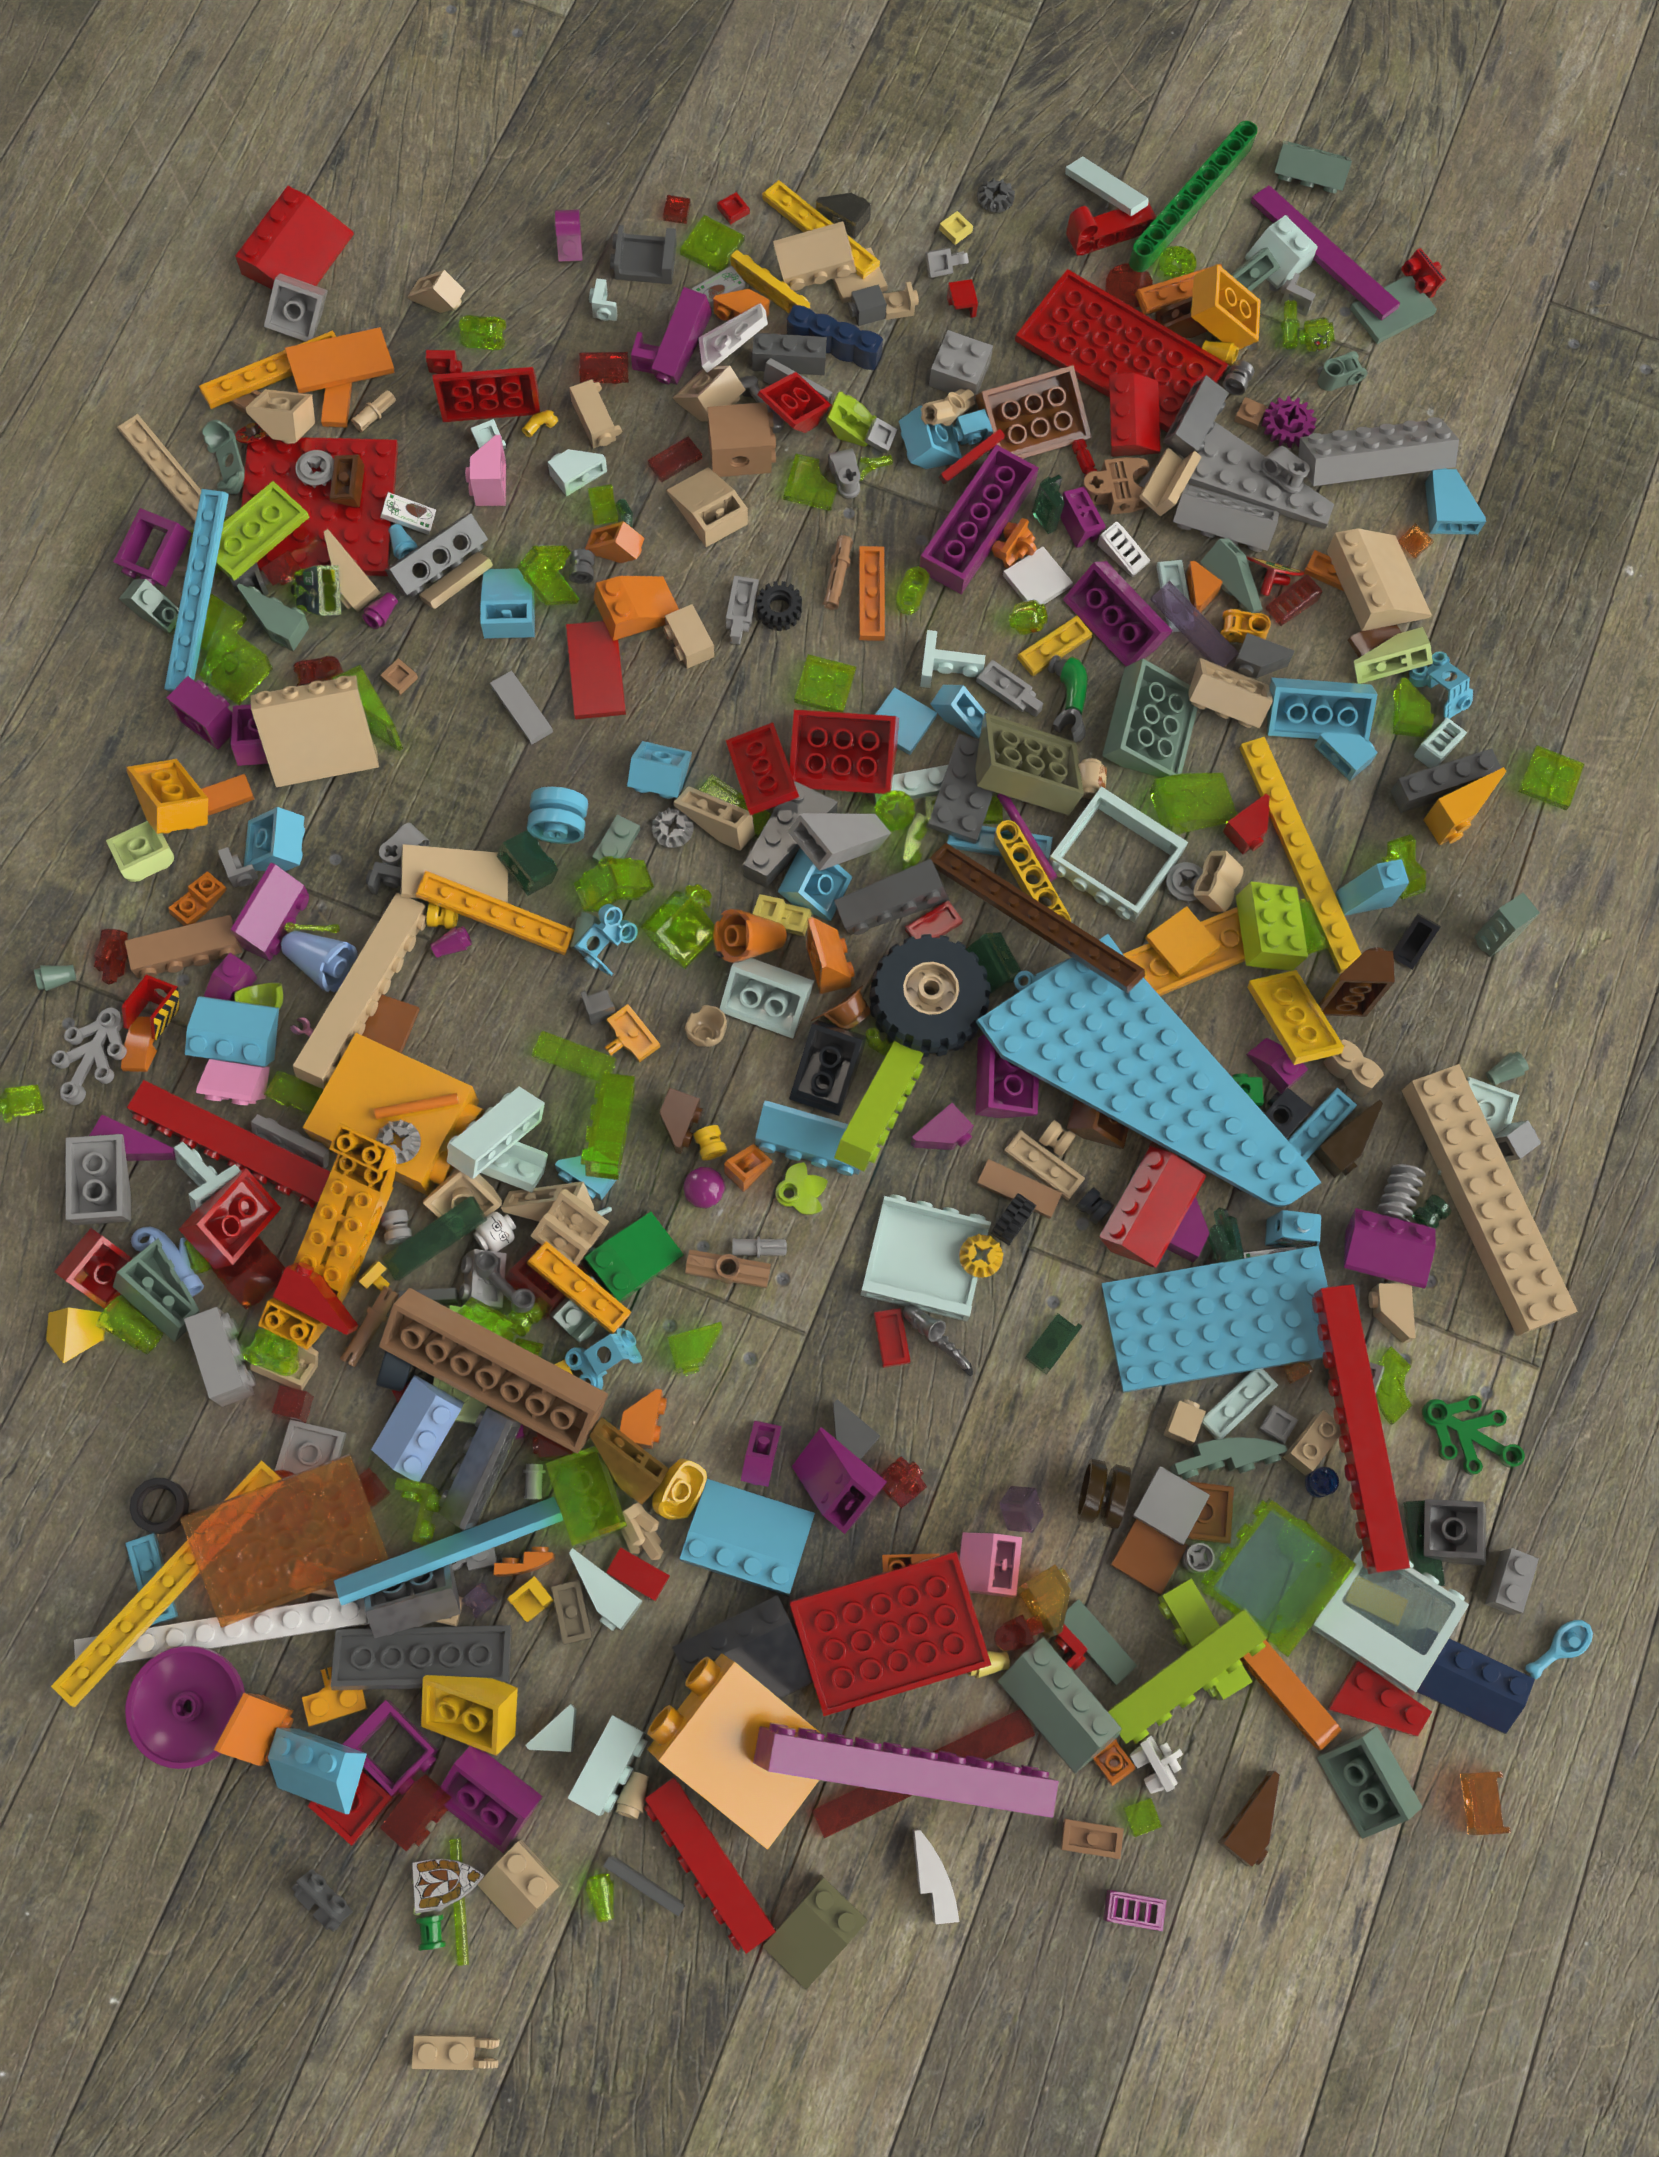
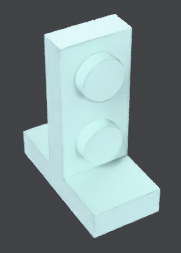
[920,630,985,688]
[174,1142,241,1212]

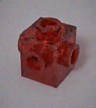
[879,1456,927,1509]

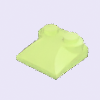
[106,821,174,882]

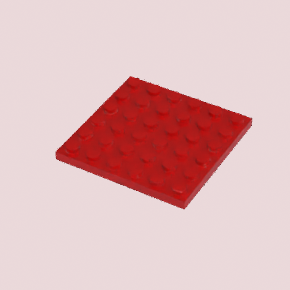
[241,436,398,576]

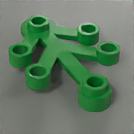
[1422,1395,1525,1475]

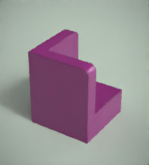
[631,332,660,374]

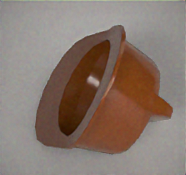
[811,985,871,1029]

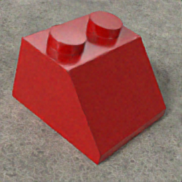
[55,1228,133,1311]

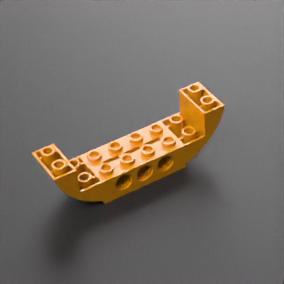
[258,1123,396,1350]

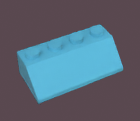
[1267,677,1378,741]
[755,1100,860,1176]

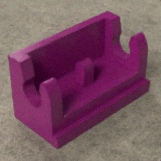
[1055,487,1106,548]

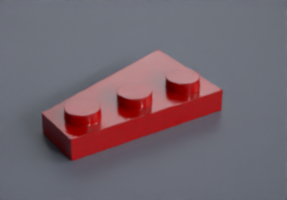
[1327,1661,1432,1737]

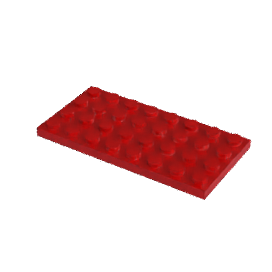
[1015,269,1229,433]

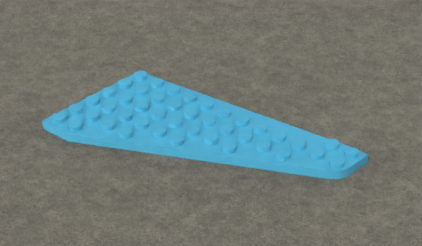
[976,934,1321,1207]

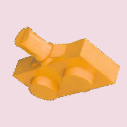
[604,1004,660,1062]
[302,1667,368,1727]

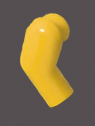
[522,410,558,438]

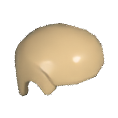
[685,1005,727,1047]

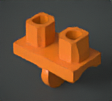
[992,518,1037,568]

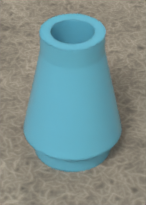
[388,524,417,559]

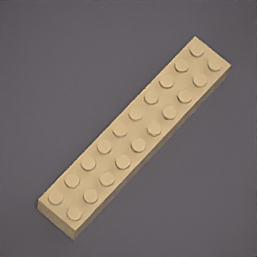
[1402,1064,1578,1336]

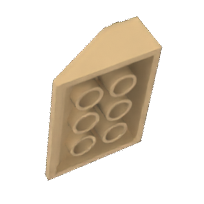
[1327,528,1432,631]

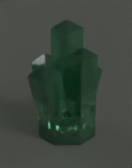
[1207,1207,1245,1263]

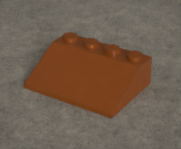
[975,365,1092,459]

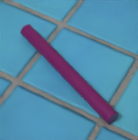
[997,793,1057,881]

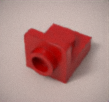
[426,350,462,374]
[1052,1624,1088,1671]

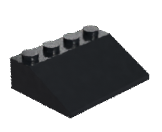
[672,1595,813,1699]

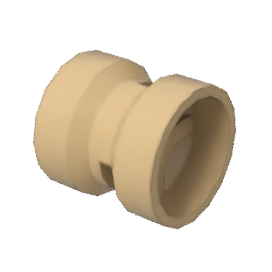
[1039,1120,1076,1157]

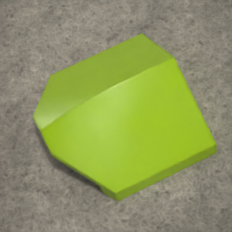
[826,391,877,447]

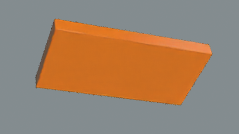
[285,327,395,393]

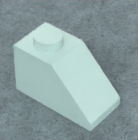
[548,449,607,496]

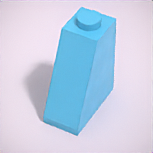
[1425,468,1486,534]
[1336,859,1409,916]

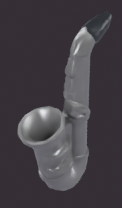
[903,1305,973,1376]

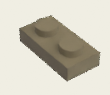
[551,1580,592,1645]

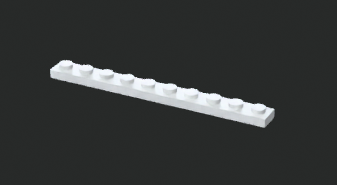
[74,1597,369,1664]

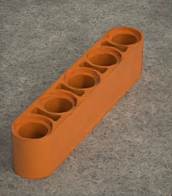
[1240,1640,1342,1751]

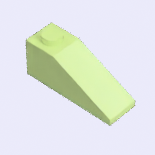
[1354,627,1433,684]

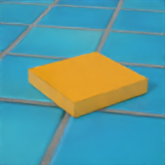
[1145,906,1220,978]

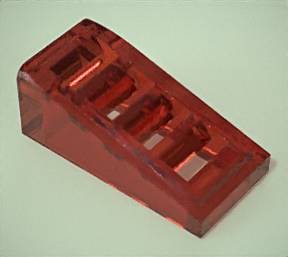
[1265,574,1323,626]

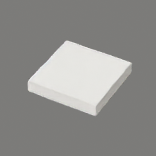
[1003,547,1073,612]

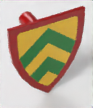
[1246,556,1305,596]

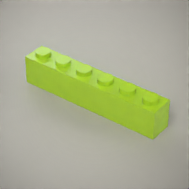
[834,1040,924,1172]
[1107,1608,1267,1744]

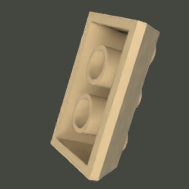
[773,221,856,291]
[1188,658,1273,728]

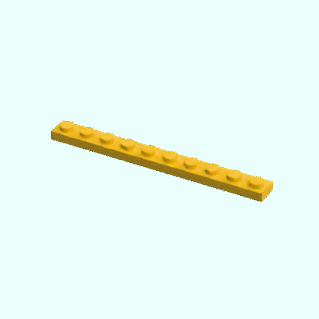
[1239,737,1361,974]
[51,1460,284,1707]

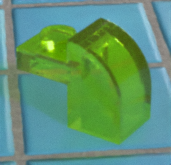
[1382,834,1426,900]

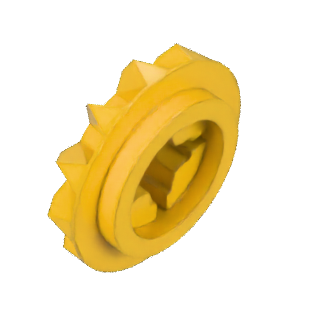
[959,1234,1003,1278]

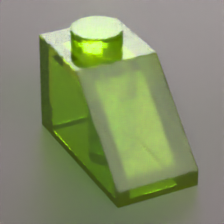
[1393,677,1434,738]
[667,1322,723,1376]

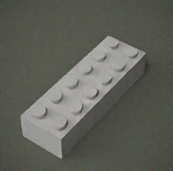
[1298,417,1459,486]

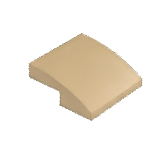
[531,1189,609,1266]

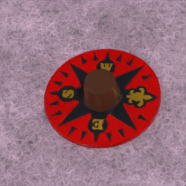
[235,423,268,443]

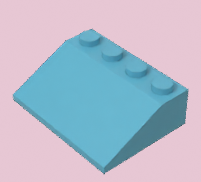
[680,1479,815,1596]

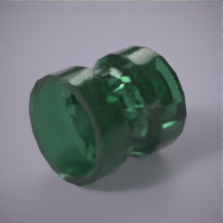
[1412,1194,1451,1229]

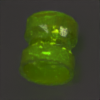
[505,1301,544,1337]

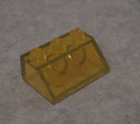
[1017,1564,1071,1639]

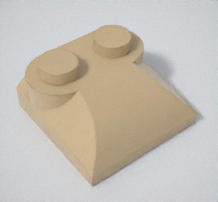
[423,1167,502,1239]

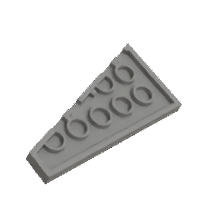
[1188,421,1334,529]

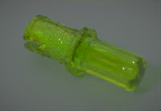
[1281,300,1300,349]

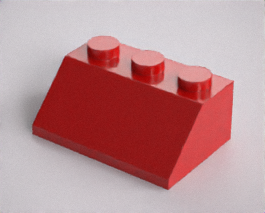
[1109,373,1161,457]

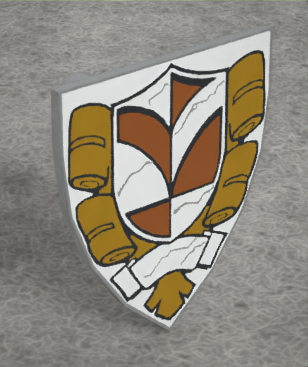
[412,1859,484,1914]

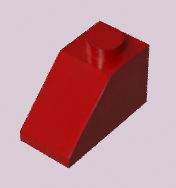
[1223,793,1270,854]

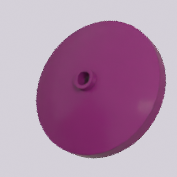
[125,1646,245,1769]

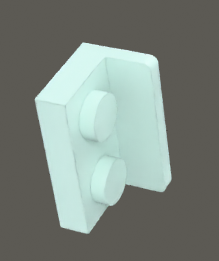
[481,1142,548,1193]

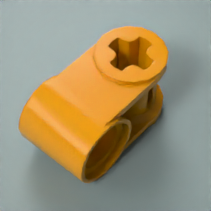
[1220,609,1271,643]

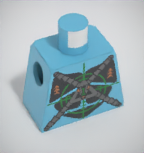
[1265,1210,1321,1249]

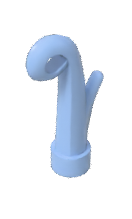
[131,1227,204,1297]

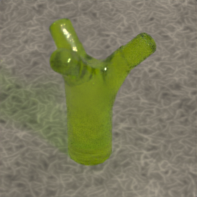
[860,455,893,481]

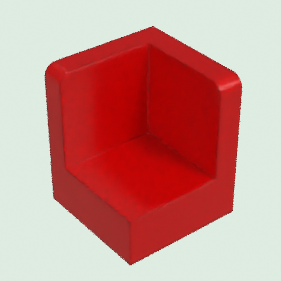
[947,279,978,318]

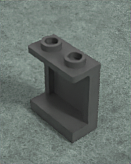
[610,225,677,284]

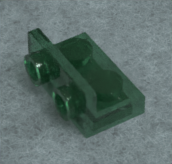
[1032,474,1065,534]

